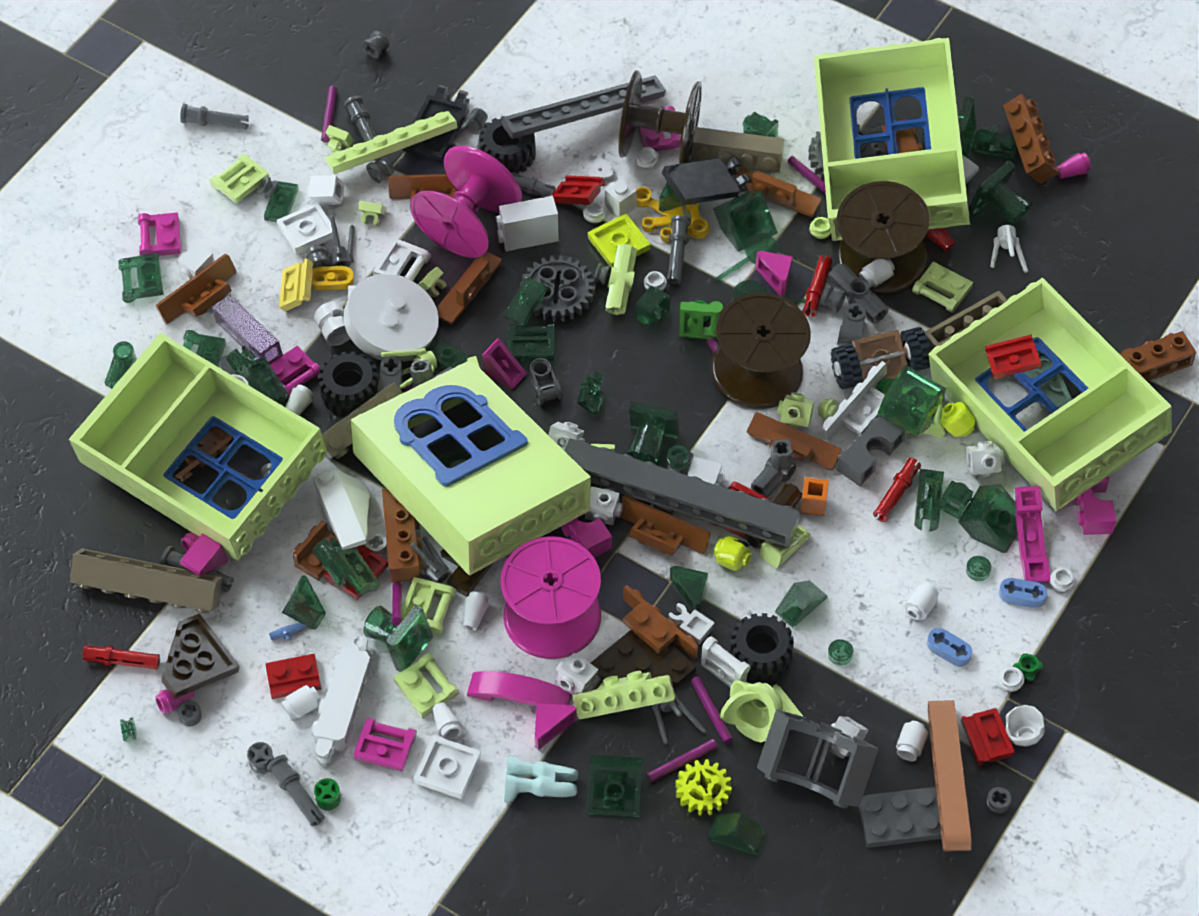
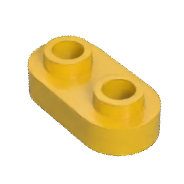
[311,266,354,291]

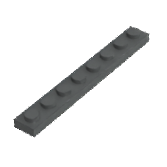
[501,75,666,139]

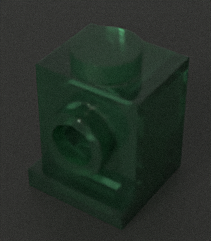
[742,112,779,137]
[635,285,670,326]
[940,480,973,520]

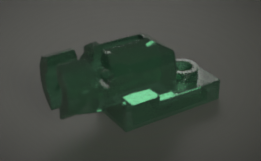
[226,346,289,402]
[914,469,944,532]
[313,537,381,595]

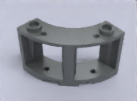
[757,710,879,808]

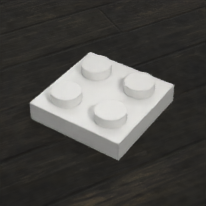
[277,202,334,255]
[413,735,481,799]

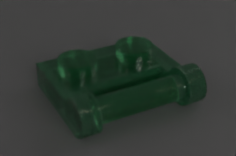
[118,253,164,303]
[507,324,555,361]
[183,330,226,367]

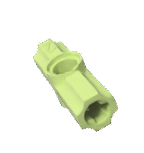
[605,244,637,315]

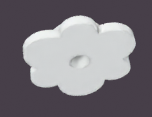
[588,159,613,179]

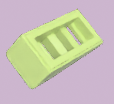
[759,525,811,569]

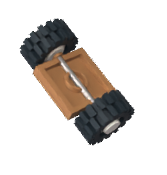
[831,327,931,390]

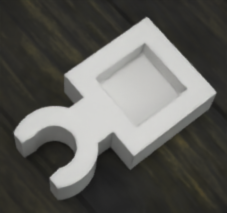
[668,603,715,645]

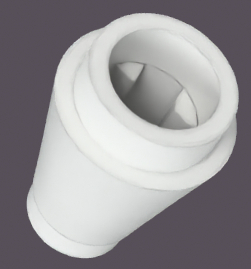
[285,385,314,416]
[463,592,489,631]
[433,703,462,741]

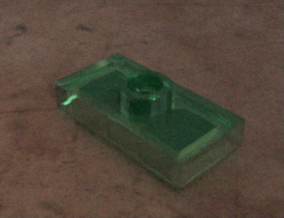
[264,181,298,222]
[503,277,548,327]
[426,336,470,370]

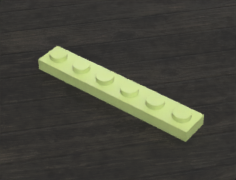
[325,111,458,175]

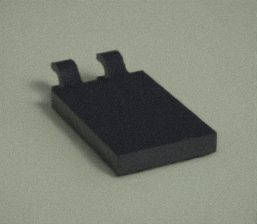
[402,84,470,162]
[661,157,752,206]

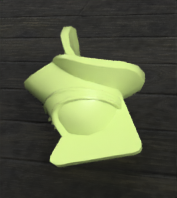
[720,680,803,742]

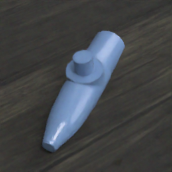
[269,623,307,641]

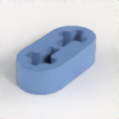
[999,578,1047,608]
[927,628,972,666]

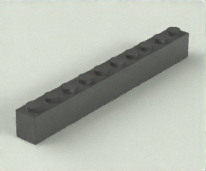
[564,438,800,548]

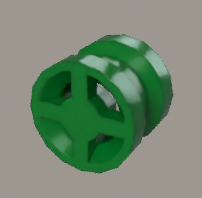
[314,778,341,810]

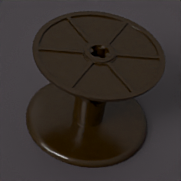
[618,70,702,164]
[837,181,930,295]
[711,293,811,409]

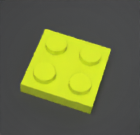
[588,213,650,269]

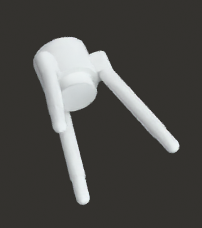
[990,225,1028,273]

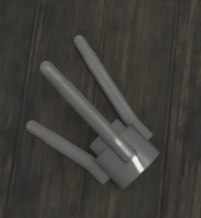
[455,108,488,150]
[320,216,354,267]
[410,536,449,584]
[651,694,706,745]

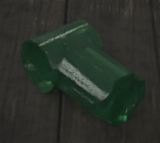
[105,341,137,389]

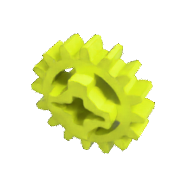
[675,760,732,816]

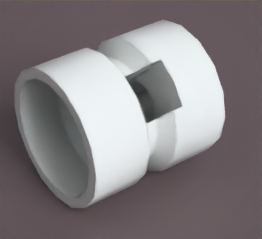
[314,302,351,346]

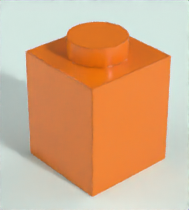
[800,477,829,516]

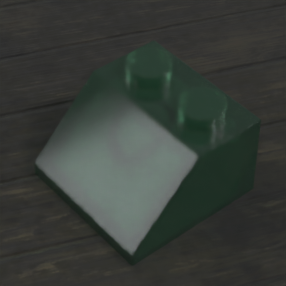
[713,190,778,251]
[877,365,947,437]
[958,484,1017,553]
[588,755,643,817]

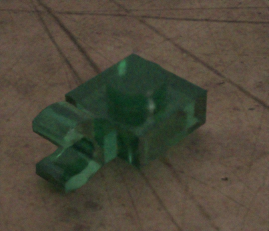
[577,371,605,415]

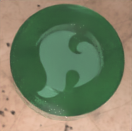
[966,556,991,581]
[828,639,853,665]

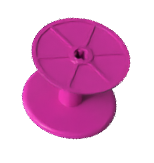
[410,146,522,258]
[501,537,601,659]

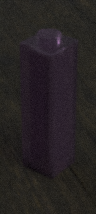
[211,295,283,368]

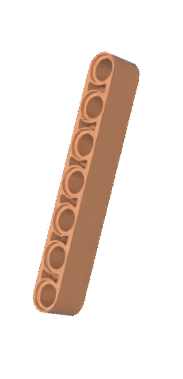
[928,700,971,851]

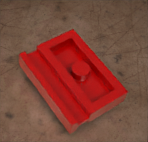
[551,175,606,205]
[985,334,1041,379]
[265,653,322,699]
[961,708,1015,766]

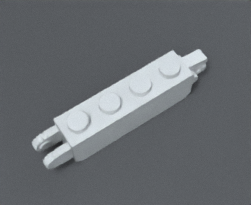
[311,635,372,766]

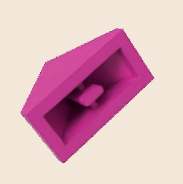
[755,251,792,297]
[482,338,527,389]
[180,533,228,576]
[534,703,577,751]

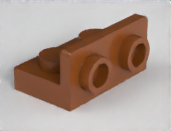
[293,520,343,581]

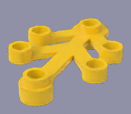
[635,187,710,243]

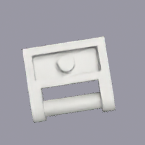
[373,238,431,281]
[701,636,751,688]

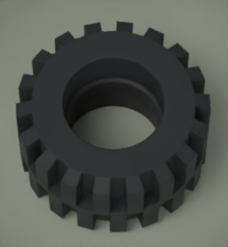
[479,116,536,174]
[318,351,379,415]
[730,613,794,683]

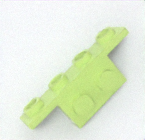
[573,671,675,719]

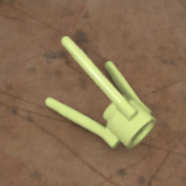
[381,348,437,389]

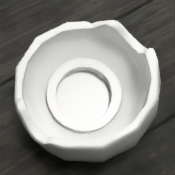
[1006,705,1045,746]

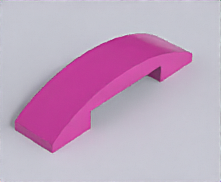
[1015,486,1050,583]
[467,671,571,706]

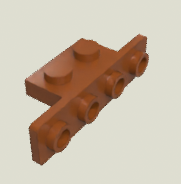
[733,168,821,217]
[388,174,458,199]
[437,251,502,325]
[156,254,237,324]
[747,412,842,470]
[173,427,234,482]
[620,495,711,556]
[623,585,698,660]

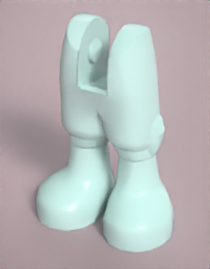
[504,755,578,802]

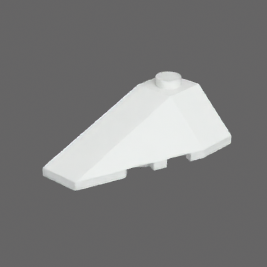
[313,469,371,551]

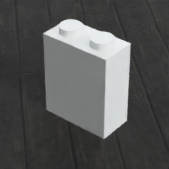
[496,196,559,251]

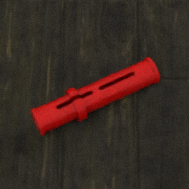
[802,255,833,317]
[873,458,921,522]
[82,644,160,670]

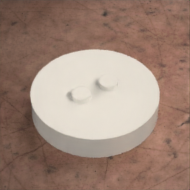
[343,274,439,362]

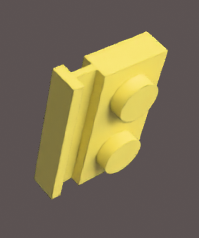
[279,259,313,312]

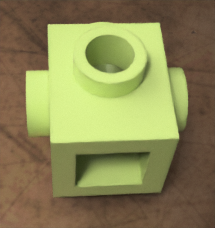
[777,392,815,428]

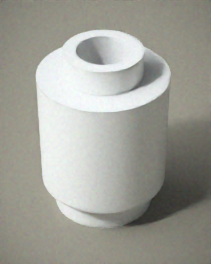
[859,259,895,288]
[904,583,939,620]
[281,685,321,720]
[896,721,928,761]

